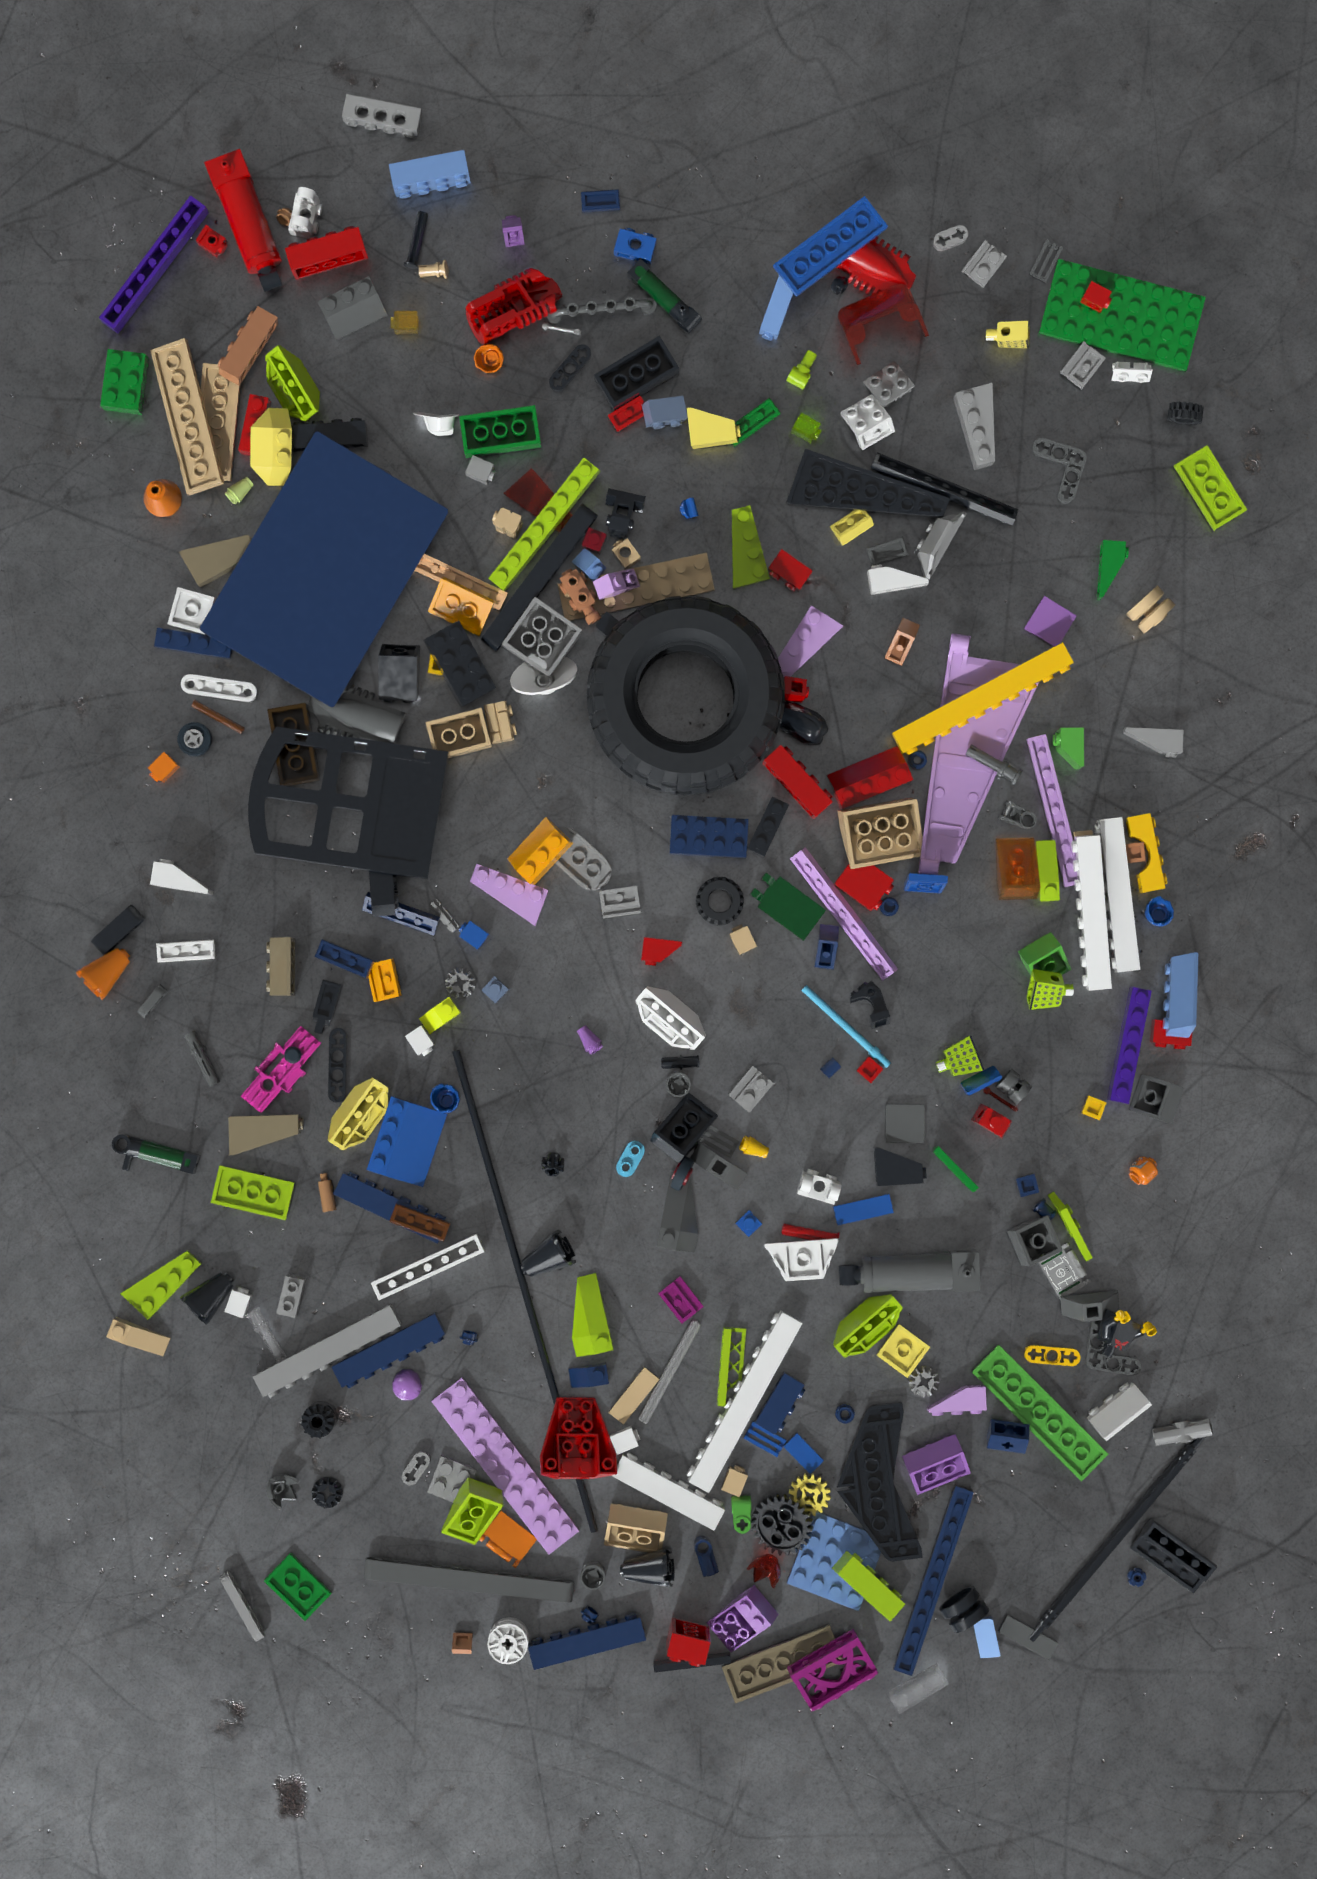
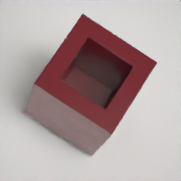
[582,527,607,555]

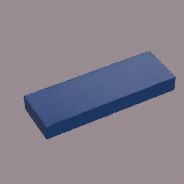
[833,1194,894,1225]

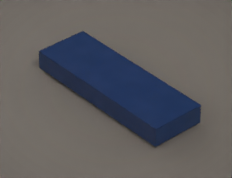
[315,939,375,979]

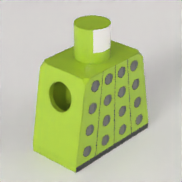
[1026,969,1074,1010]
[935,1035,984,1076]

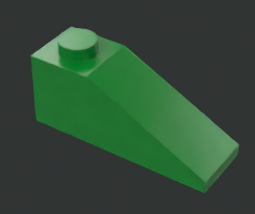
[1096,540,1129,600]

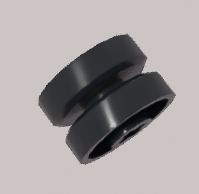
[939,1586,989,1633]

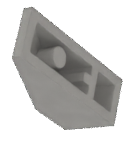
[1123,727,1183,758]

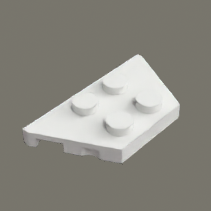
[765,1238,839,1281]

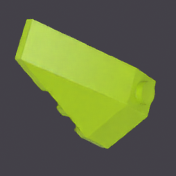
[572,1273,614,1357]

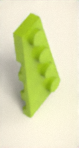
[732,505,770,589]
[120,1251,202,1320]

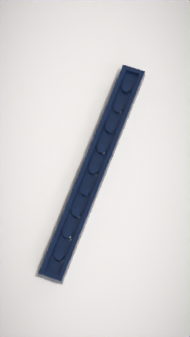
[893,1485,974,1676]

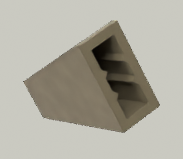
[179,535,252,588]
[228,1114,304,1155]

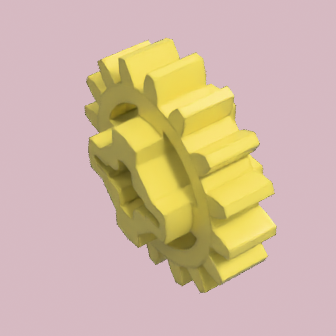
[789,1473,831,1516]

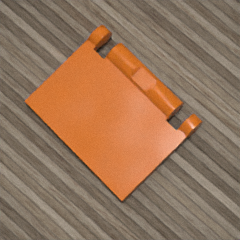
[479,1511,537,1568]

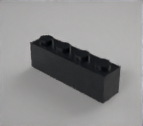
[291,418,368,452]

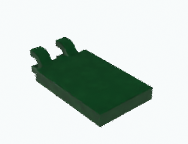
[750,873,826,941]

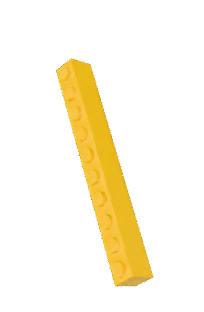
[892,642,1074,755]

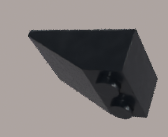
[650,1092,718,1163]

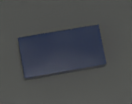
[581,189,620,212]

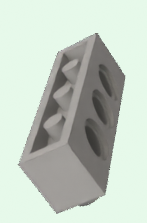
[342,94,423,138]

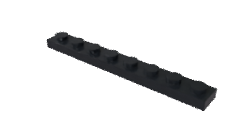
[871,452,1019,526]

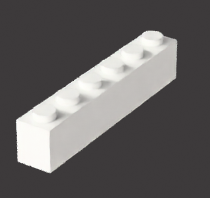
[371,1233,485,1300]
[612,1452,725,1531]

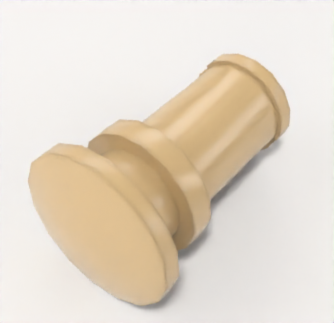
[419,259,449,279]

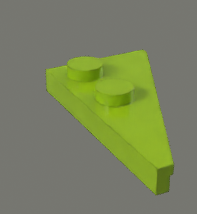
[1047,1191,1093,1262]

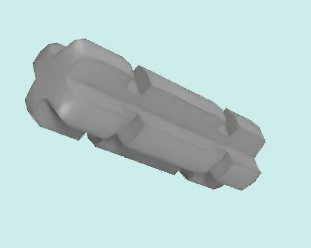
[429,899,460,933]

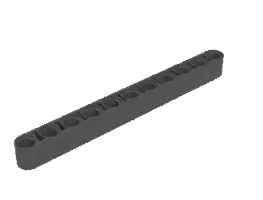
[364,1557,575,1603]

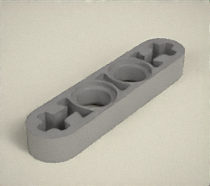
[220,1571,265,1642]

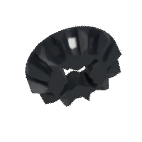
[312,1477,343,1509]

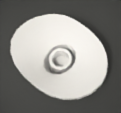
[510,657,578,695]

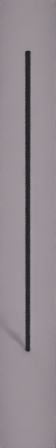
[452,1050,598,1533]

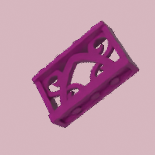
[787,1629,879,1711]

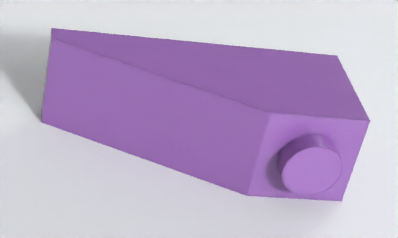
[502,215,525,247]

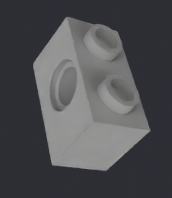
[276,1274,307,1318]

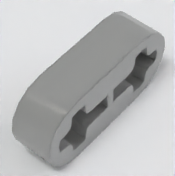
[933,225,968,251]
[402,1451,430,1485]

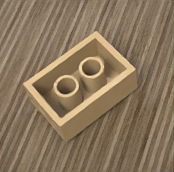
[425,708,492,759]

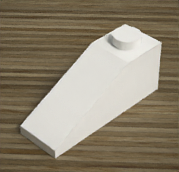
[867,565,929,595]

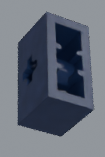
[987,1419,1030,1454]

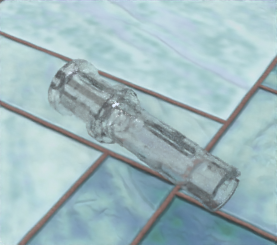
[245,1306,287,1363]

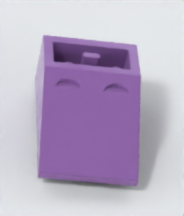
[707,1585,779,1653]

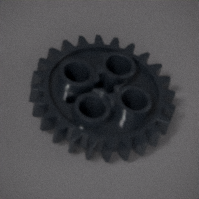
[751,1493,814,1556]

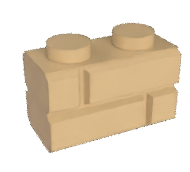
[492,507,523,539]
[483,701,517,744]

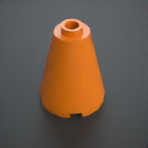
[144,479,182,517]
[76,948,130,1000]

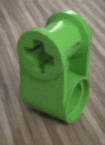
[731,1495,751,1534]

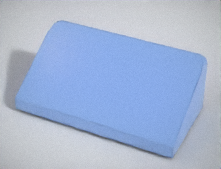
[974,1616,1000,1658]

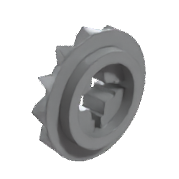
[445,968,476,998]
[909,1366,940,1397]

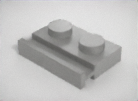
[962,240,1007,288]
[1060,342,1106,390]
[599,886,641,919]
[728,1066,774,1113]

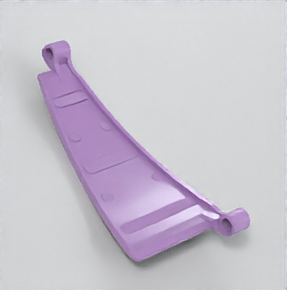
[919,633,1039,875]

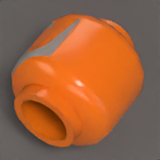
[1129,1156,1158,1185]

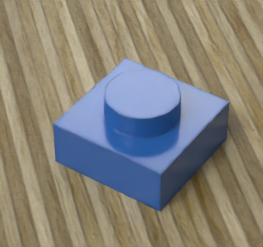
[735,1210,762,1237]

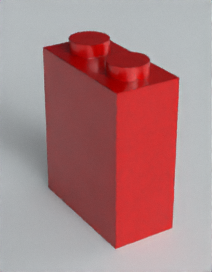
[834,864,894,912]

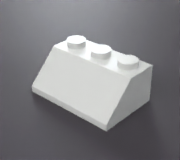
[1087,1382,1152,1441]

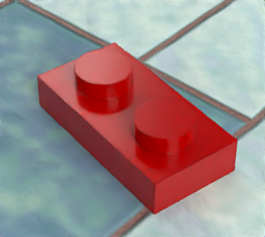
[608,396,645,432]

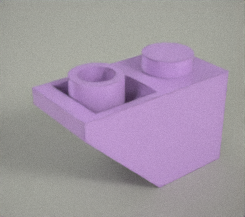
[593,568,640,600]

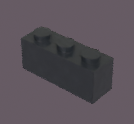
[747,796,789,858]

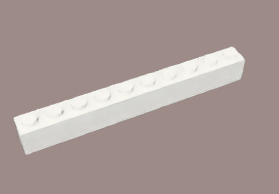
[687,1310,802,1493]

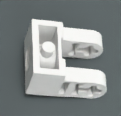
[288,187,323,238]
[796,1169,842,1205]

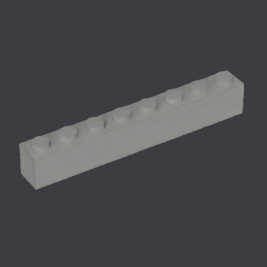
[253,1304,402,1398]

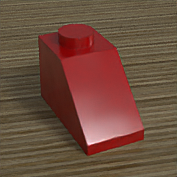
[641,937,682,966]

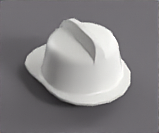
[413,412,459,436]

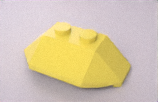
[250,408,292,486]
[327,1078,388,1150]

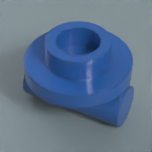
[680,497,699,519]

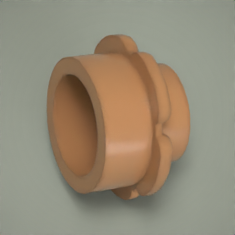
[276,208,292,226]

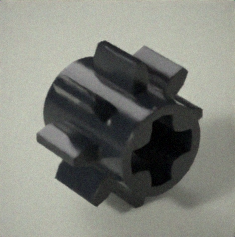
[541,1152,564,1176]

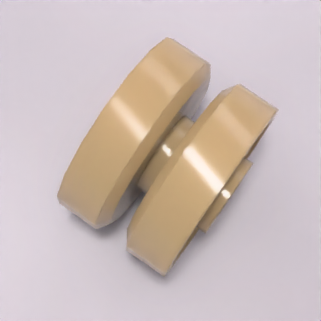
[1126,585,1176,634]

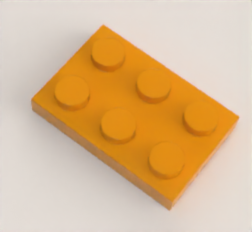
[428,576,495,636]

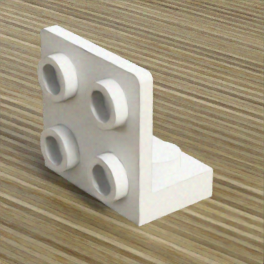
[841,394,895,450]

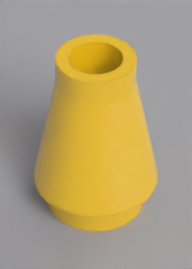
[739,1136,769,1158]

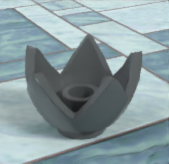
[266,1475,299,1510]

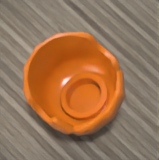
[474,344,504,373]

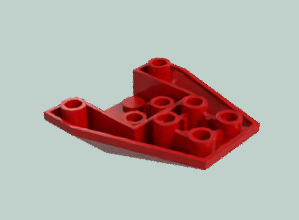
[540,1397,617,1479]

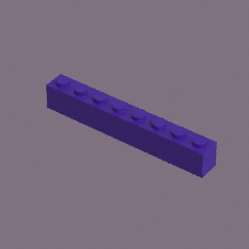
[99,195,209,334]

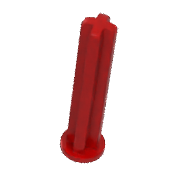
[781,1224,840,1248]

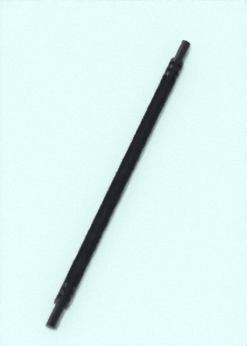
[1029,1437,1206,1642]

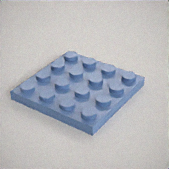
[787,1511,881,1611]

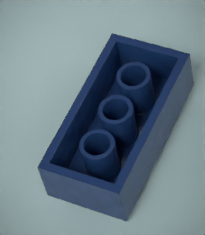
[670,815,749,859]

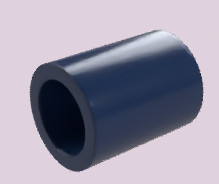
[820,1057,841,1079]

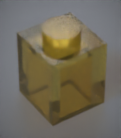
[391,311,419,334]

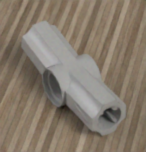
[1152,1419,1213,1446]

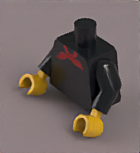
[1097,1309,1157,1358]

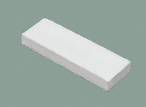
[156,939,216,963]

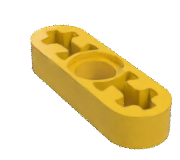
[1024,1345,1081,1366]

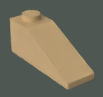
[106,1317,171,1356]

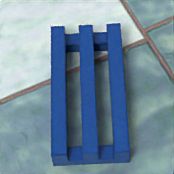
[743,1421,787,1457]

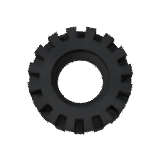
[1167,401,1204,425]

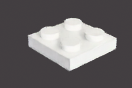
[167,587,216,635]

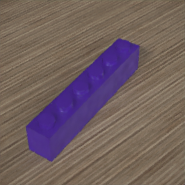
[1107,987,1152,1104]

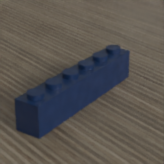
[333,1171,448,1244]
[331,1312,446,1388]
[528,1613,646,1670]

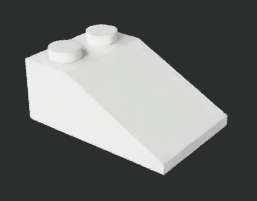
[150,859,214,895]

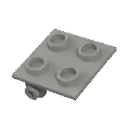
[863,361,915,408]

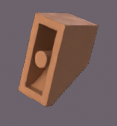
[885,618,920,666]

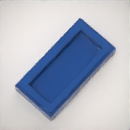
[783,1433,824,1474]

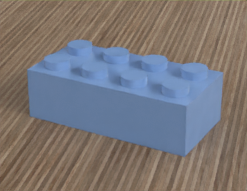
[389,150,471,198]

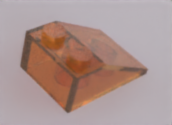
[996,838,1040,900]

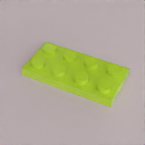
[1174,445,1247,531]
[211,1165,295,1220]

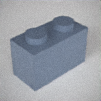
[642,396,688,429]

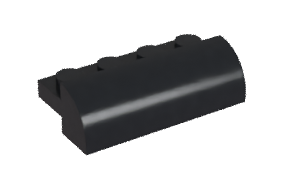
[1130,1519,1217,1594]

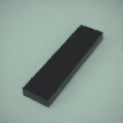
[653,1652,731,1673]

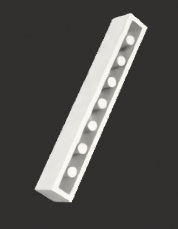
[1094,817,1140,973]
[1071,834,1112,991]

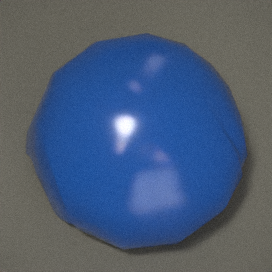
[1145,896,1174,927]
[430,1083,460,1113]

